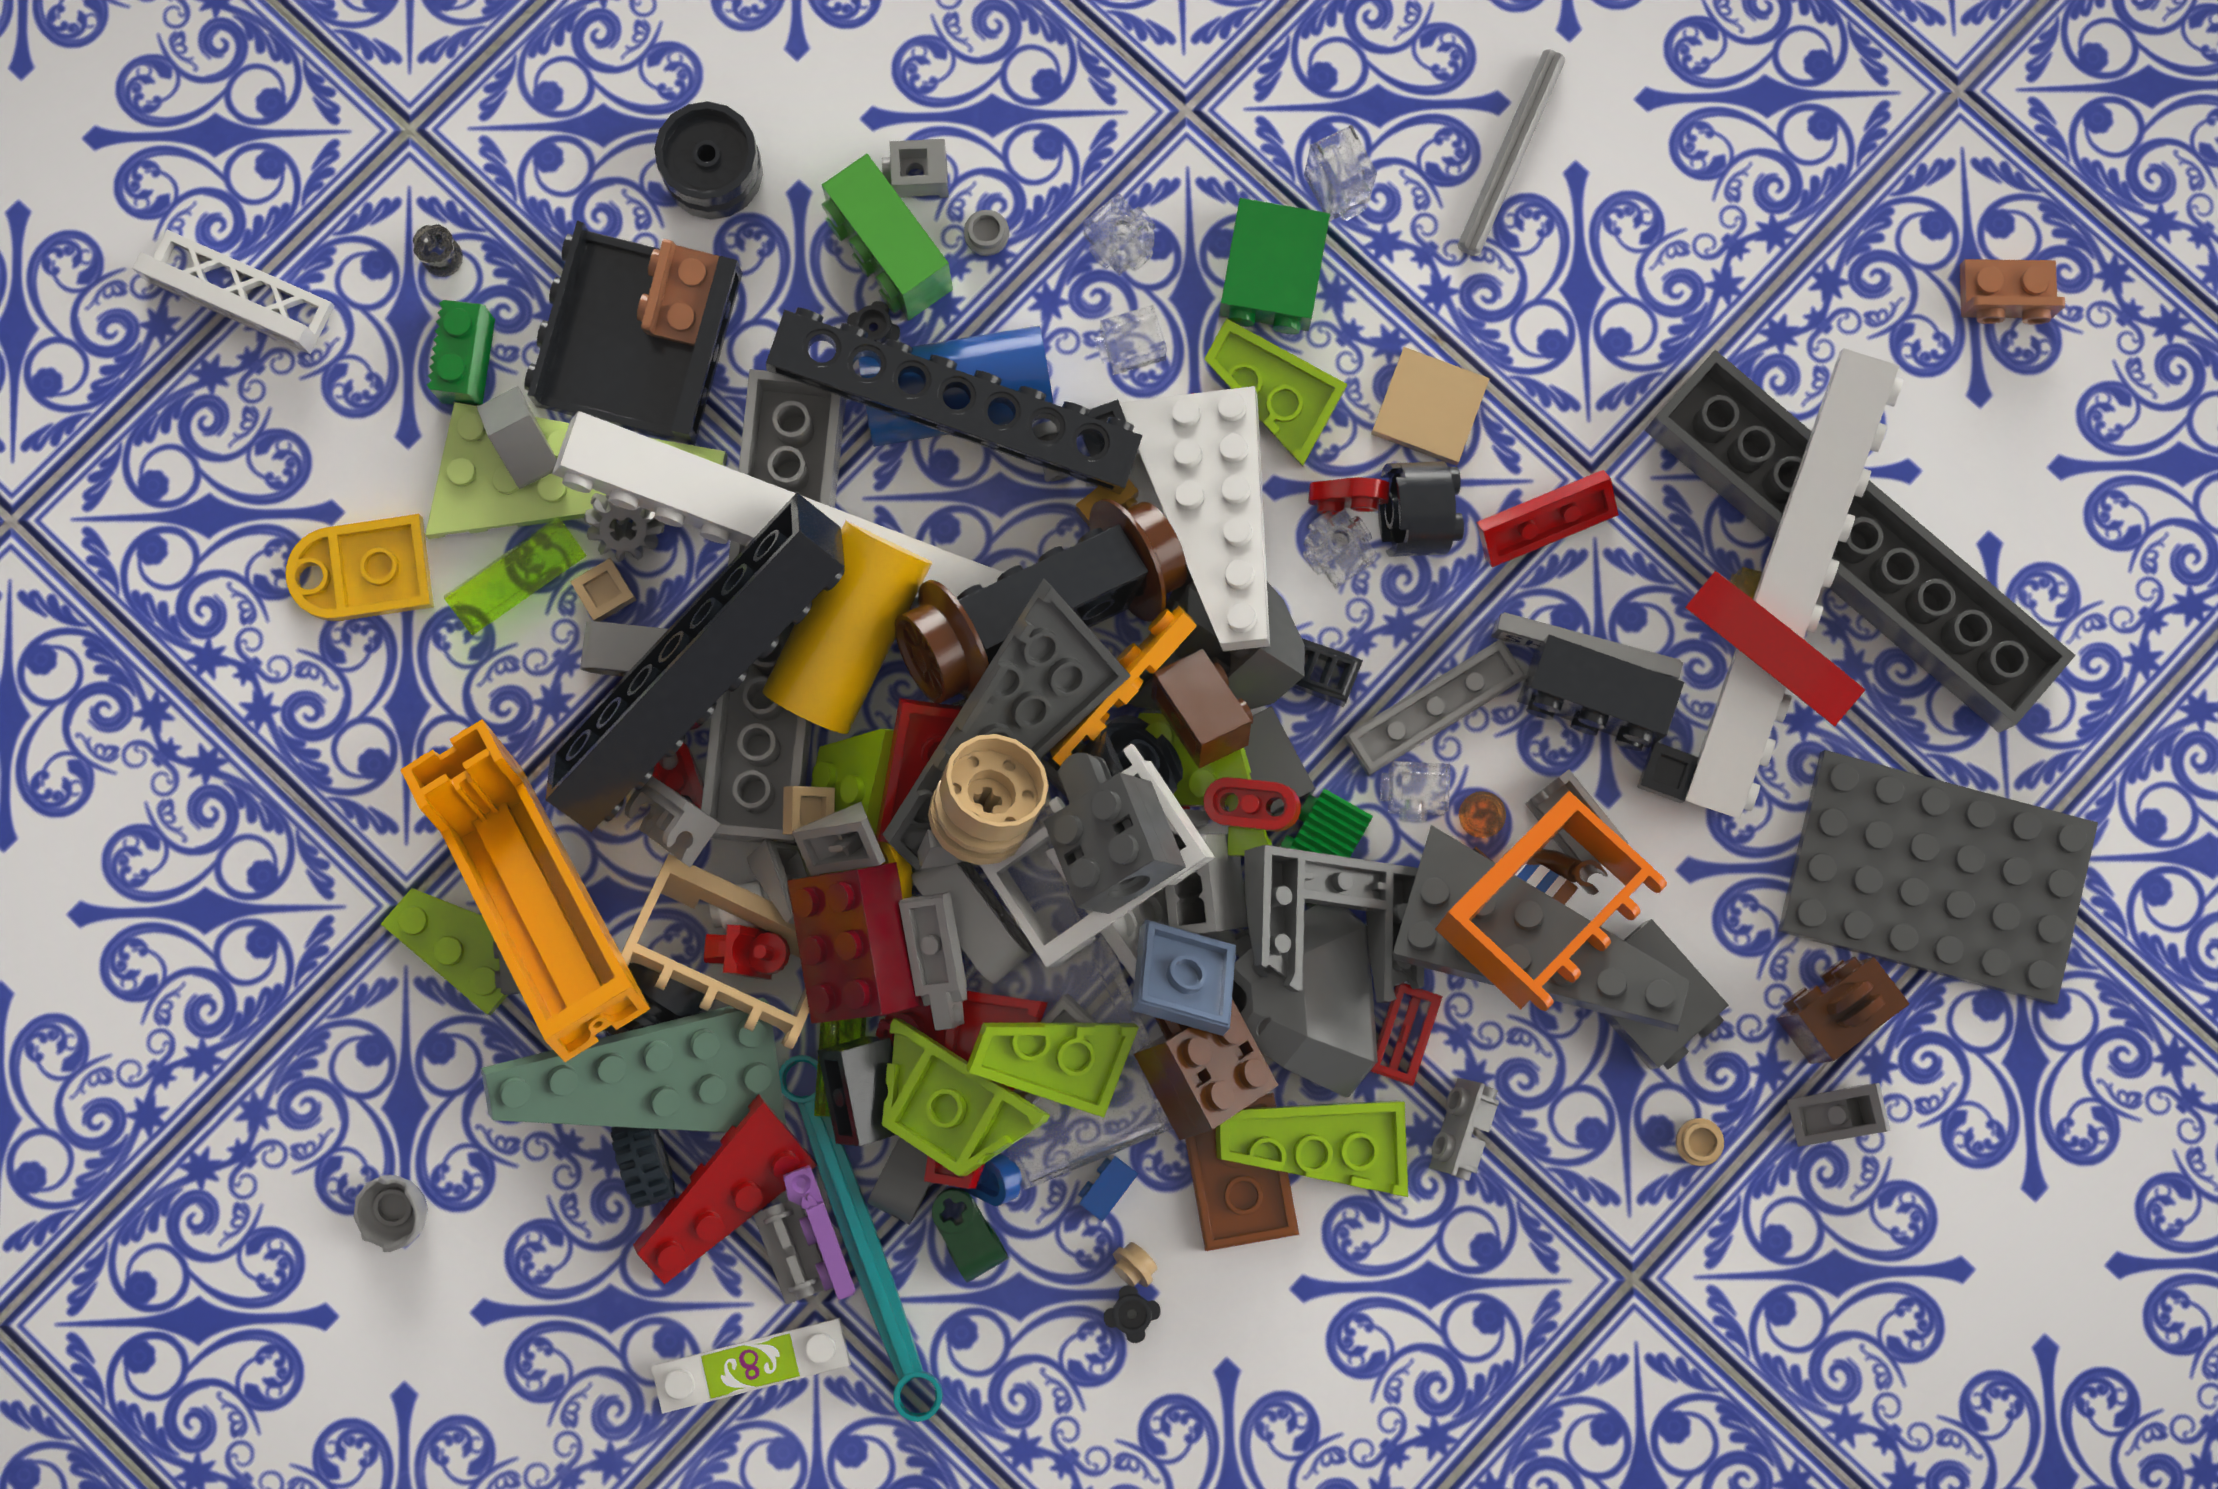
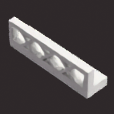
[132,230,334,354]

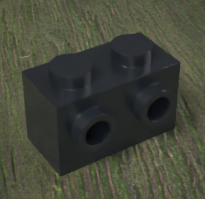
[817,1036,896,1147]

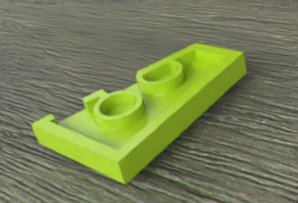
[1204,318,1347,467]
[381,888,508,1016]

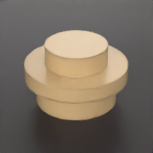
[1675,1118,1724,1166]
[1113,1242,1158,1287]

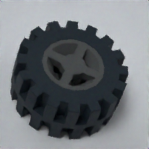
[611,1127,676,1209]

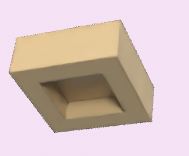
[570,558,636,622]
[783,786,835,835]

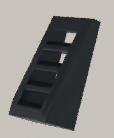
[1293,638,1363,707]

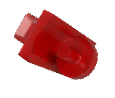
[704,925,790,980]

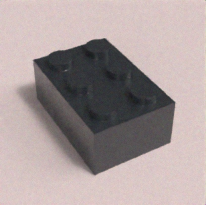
[1517,634,1685,751]

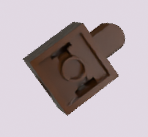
[1776,956,1910,1064]
[1134,1000,1279,1140]

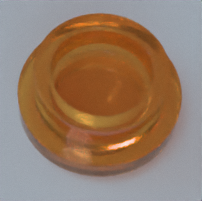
[1458,791,1506,839]

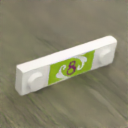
[651,1317,851,1414]

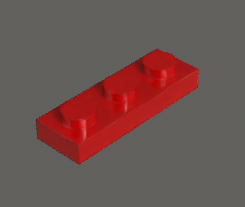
[1476,470,1619,568]

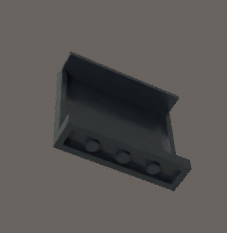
[524,221,743,446]

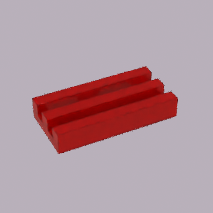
[1370,983,1443,1086]

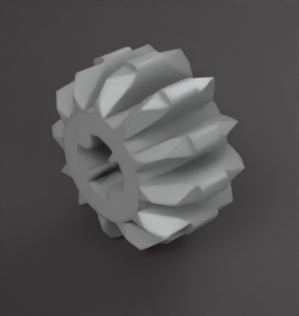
[584,493,665,562]

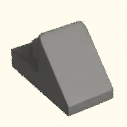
[1787,1083,1890,1147]

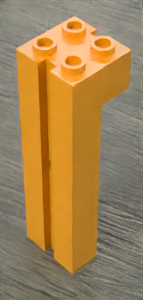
[400,719,650,1062]

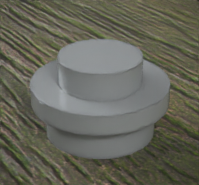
[964,210,1009,256]

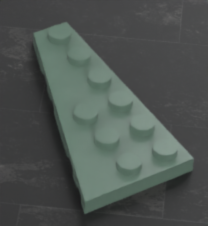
[481,998,786,1132]

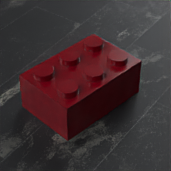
[787,862,921,1024]

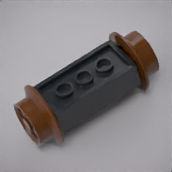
[895,499,1187,703]

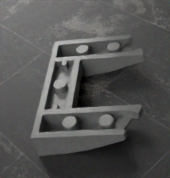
[1245,845,1424,1003]

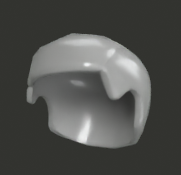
[353,1175,428,1252]

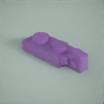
[783,1165,856,1300]

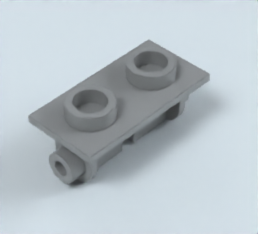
[1429,1078,1499,1181]
[753,1201,824,1305]

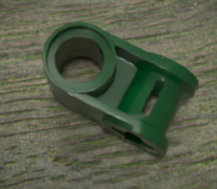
[931,1187,1009,1283]

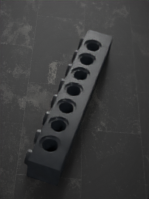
[766,307,1143,494]

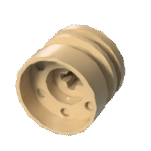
[928,734,1049,865]

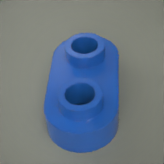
[958,1153,1022,1206]

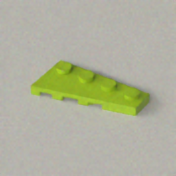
[1216,1100,1408,1197]

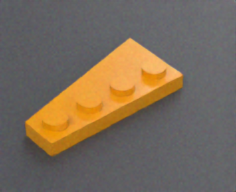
[1050,605,1197,766]

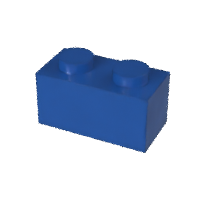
[1078,1156,1138,1222]

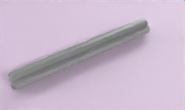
[1458,49,1565,256]

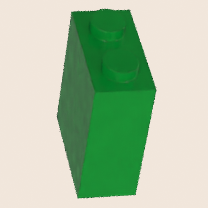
[1219,198,1330,334]

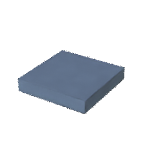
[1132,919,1236,1036]

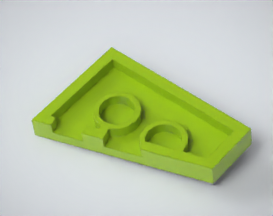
[966,1023,1139,1118]

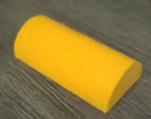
[762,521,932,734]

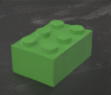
[821,153,953,321]

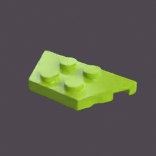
[811,729,894,836]
[882,1018,1050,1176]

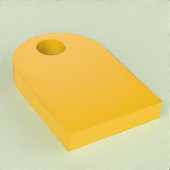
[285,514,434,621]

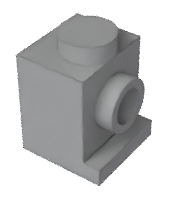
[882,139,949,198]

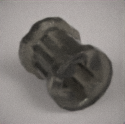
[413,224,463,277]

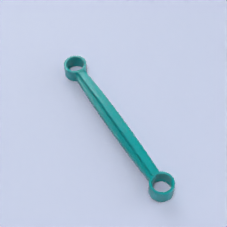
[779,1055,943,1422]

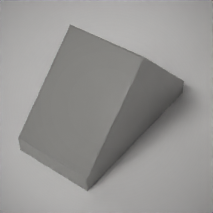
[477,386,557,489]
[792,802,885,875]

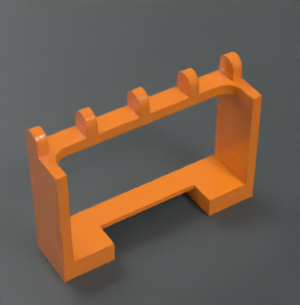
[1435,791,1667,1011]

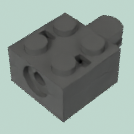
[1043,753,1186,914]

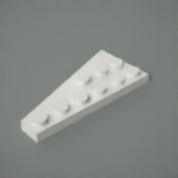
[1120,386,1270,651]

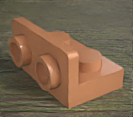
[637,239,719,346]
[1960,259,2065,325]

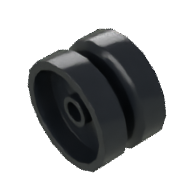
[654,101,763,219]

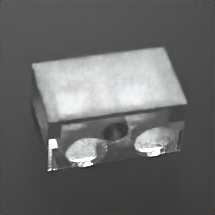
[1304,125,1377,222]

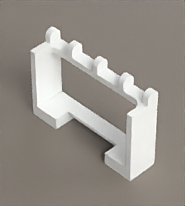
[980,744,1215,968]

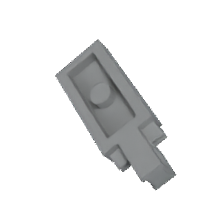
[899,892,967,1030]

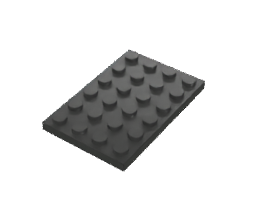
[1778,750,2098,1005]

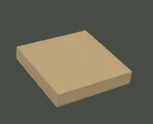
[1371,347,1490,466]

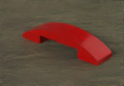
[1685,571,1866,726]

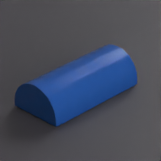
[858,326,1053,447]

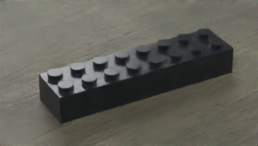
[546,493,845,832]

